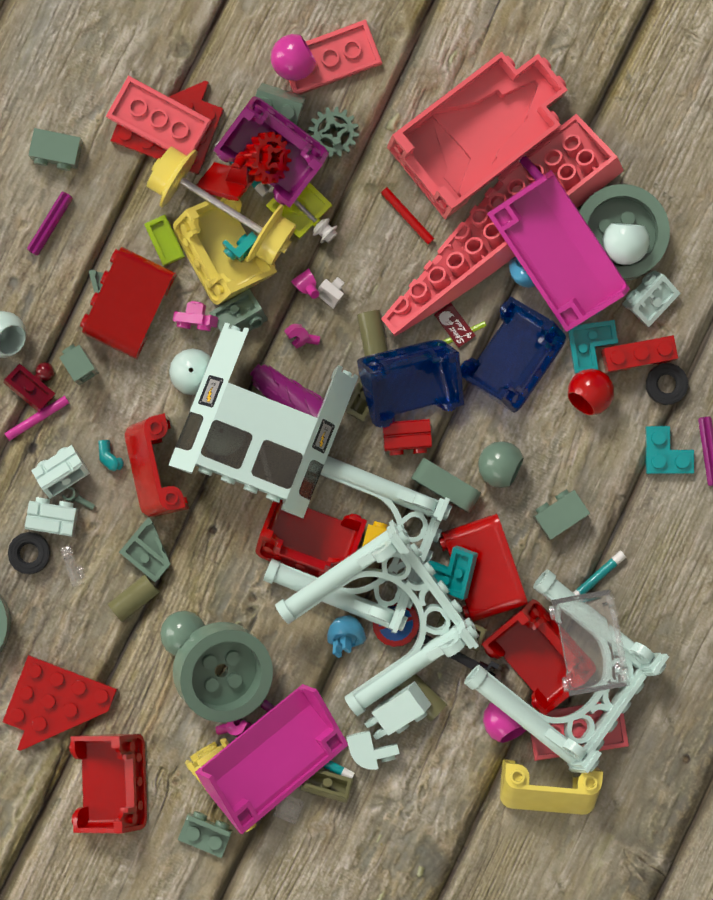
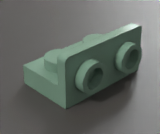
[209,288,268,332]
[178,811,233,858]

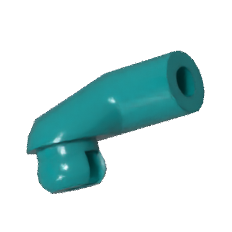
[98,440,124,471]

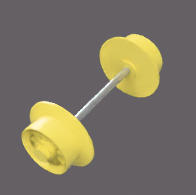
[147,146,297,265]

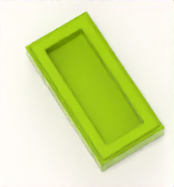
[144,214,185,267]

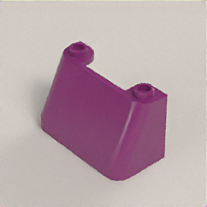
[213,96,329,208]

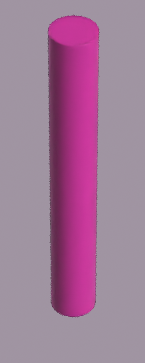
[5,395,69,441]

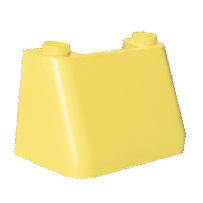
[173,196,277,305]
[500,759,603,815]

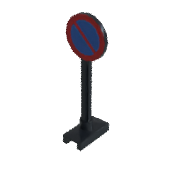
[372,600,503,677]

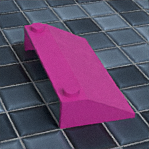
[487,170,630,332]
[195,684,348,834]

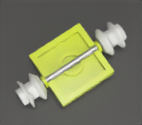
[261,182,338,243]

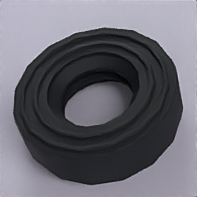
[646,363,688,405]
[8,532,51,575]

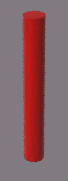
[381,187,435,245]

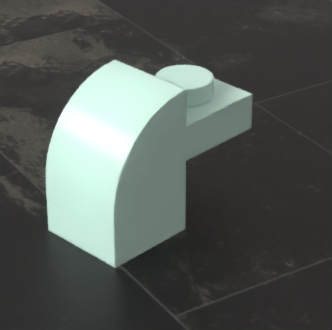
[346,730,400,770]

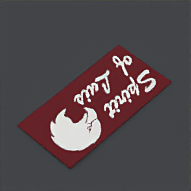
[434,302,476,348]

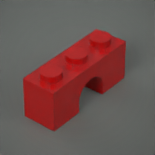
[601,335,678,374]

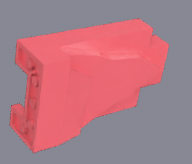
[387,52,568,220]

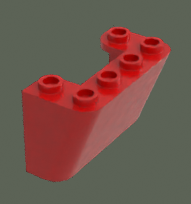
[80,247,177,360]

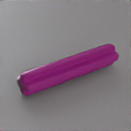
[27,191,73,255]
[698,416,713,486]

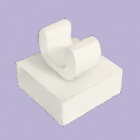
[318,277,344,309]

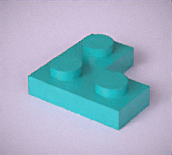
[568,320,618,374]
[645,426,694,474]
[428,546,478,600]

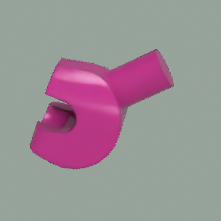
[291,268,319,299]
[284,324,320,349]
[216,718,253,737]

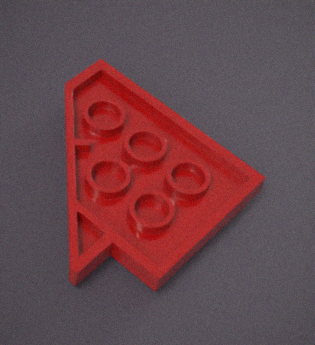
[110,81,224,175]
[2,655,117,751]

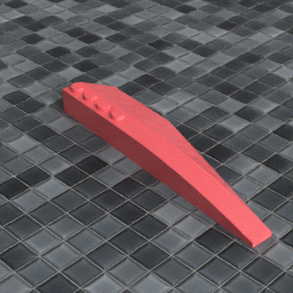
[381,114,624,336]

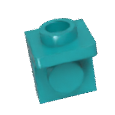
[222,231,258,262]

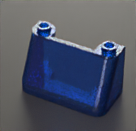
[458,296,566,413]
[357,340,464,428]

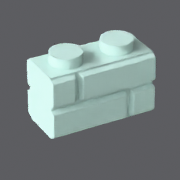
[31,445,90,499]
[25,497,78,537]

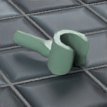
[62,487,95,510]

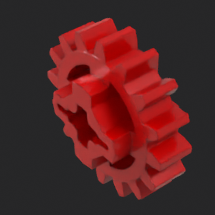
[244,132,292,184]

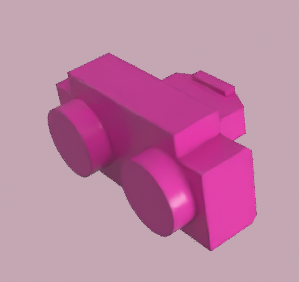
[173,301,218,332]

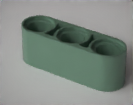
[411,458,482,514]

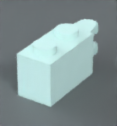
[364,681,431,740]

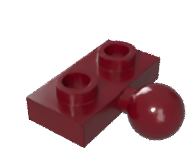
[3,362,56,413]

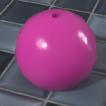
[271,34,316,81]
[483,702,527,743]

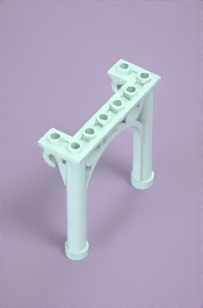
[263,456,452,634]
[275,520,479,716]
[464,569,669,773]

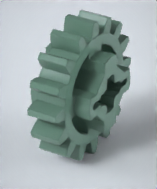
[308,107,359,159]

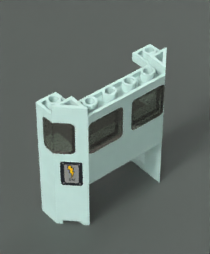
[169,323,359,518]

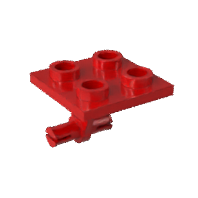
[196,147,255,201]

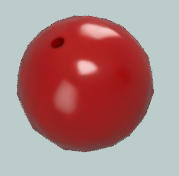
[568,369,614,415]

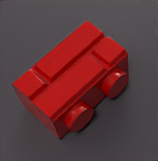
[382,419,432,456]

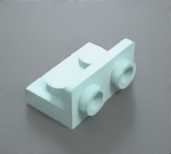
[622,270,681,327]

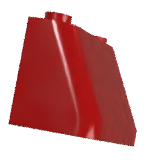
[125,413,189,517]
[255,499,368,578]
[439,513,528,622]
[481,599,595,715]
[69,734,147,833]

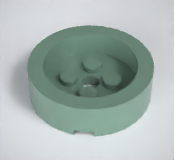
[579,184,670,281]
[173,622,273,722]

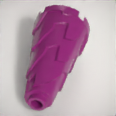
[250,364,324,418]

